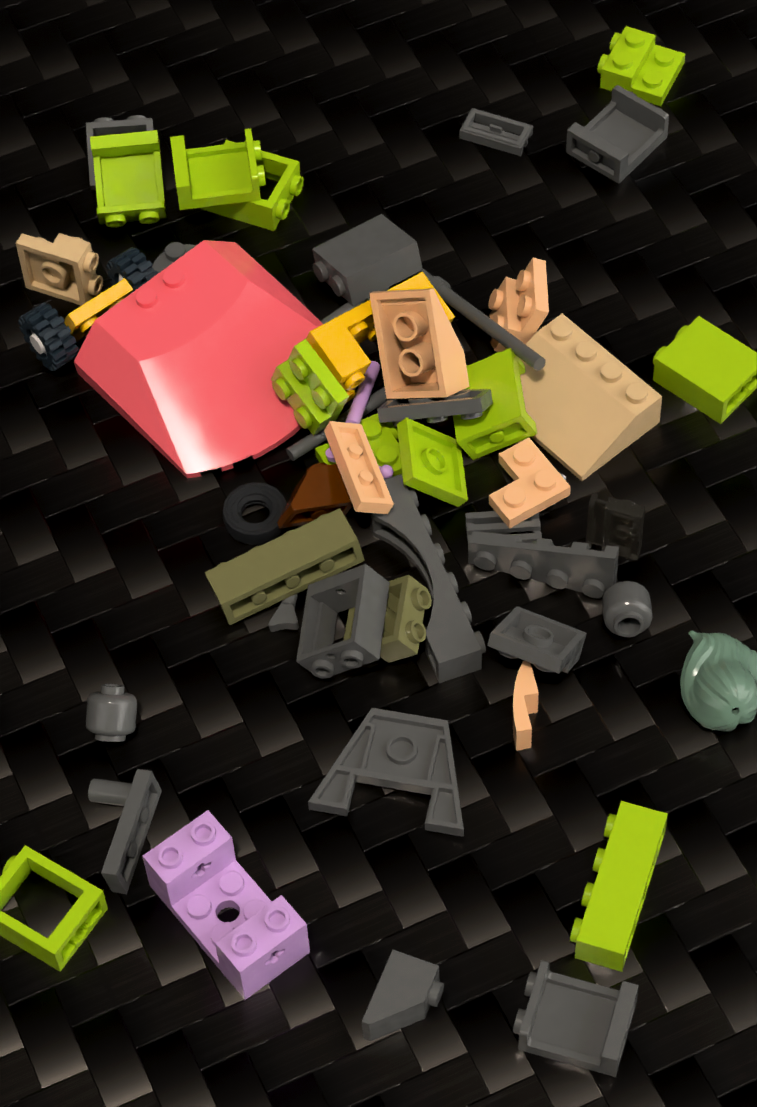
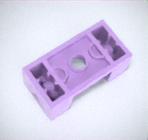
[143,810,310,1000]

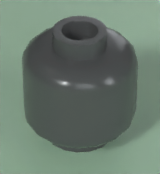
[602,581,653,637]
[86,684,137,742]

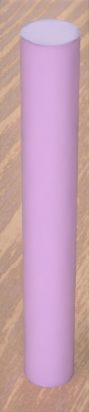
[345,361,380,424]

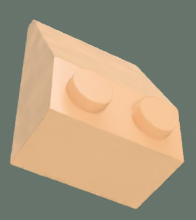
[369,288,470,399]

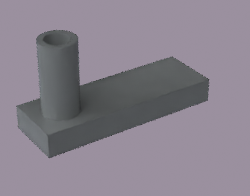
[88,769,162,894]

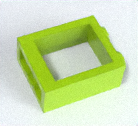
[201,140,304,231]
[0,845,108,972]

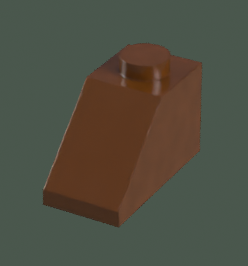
[277,462,353,529]

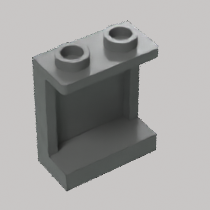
[566,85,669,184]
[513,960,639,1077]

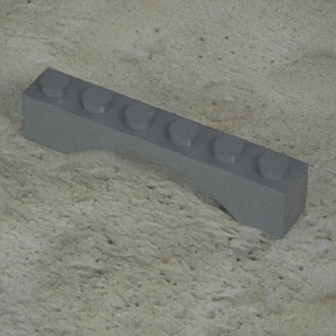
[363,474,486,683]

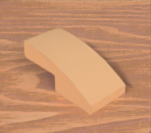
[513,661,539,751]

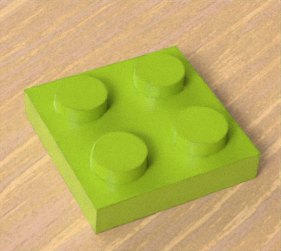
[397,417,468,507]

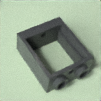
[296,564,390,679]

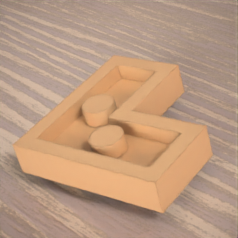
[489,438,571,529]

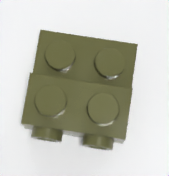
[343,575,432,663]

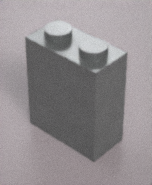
[312,214,423,305]

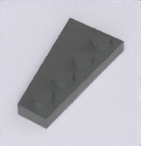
[468,531,619,598]

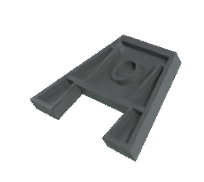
[308,708,464,837]

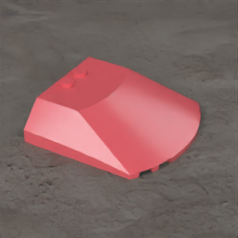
[74,240,323,478]

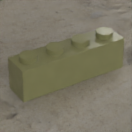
[205,508,365,625]

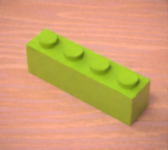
[570,801,668,972]

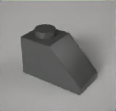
[362,950,444,1041]

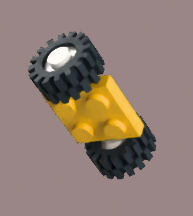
[18,247,158,371]

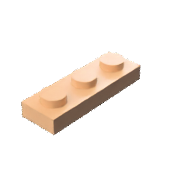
[324,421,394,514]

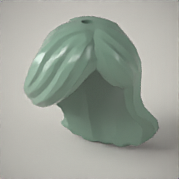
[680,630,757,732]

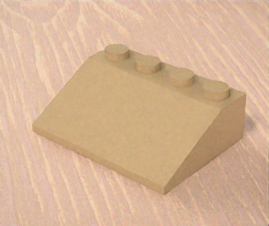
[518,313,662,481]

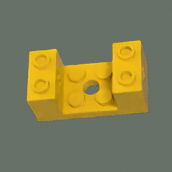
[306,272,455,403]

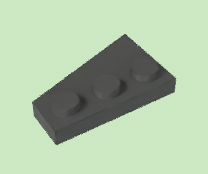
[377,389,493,426]

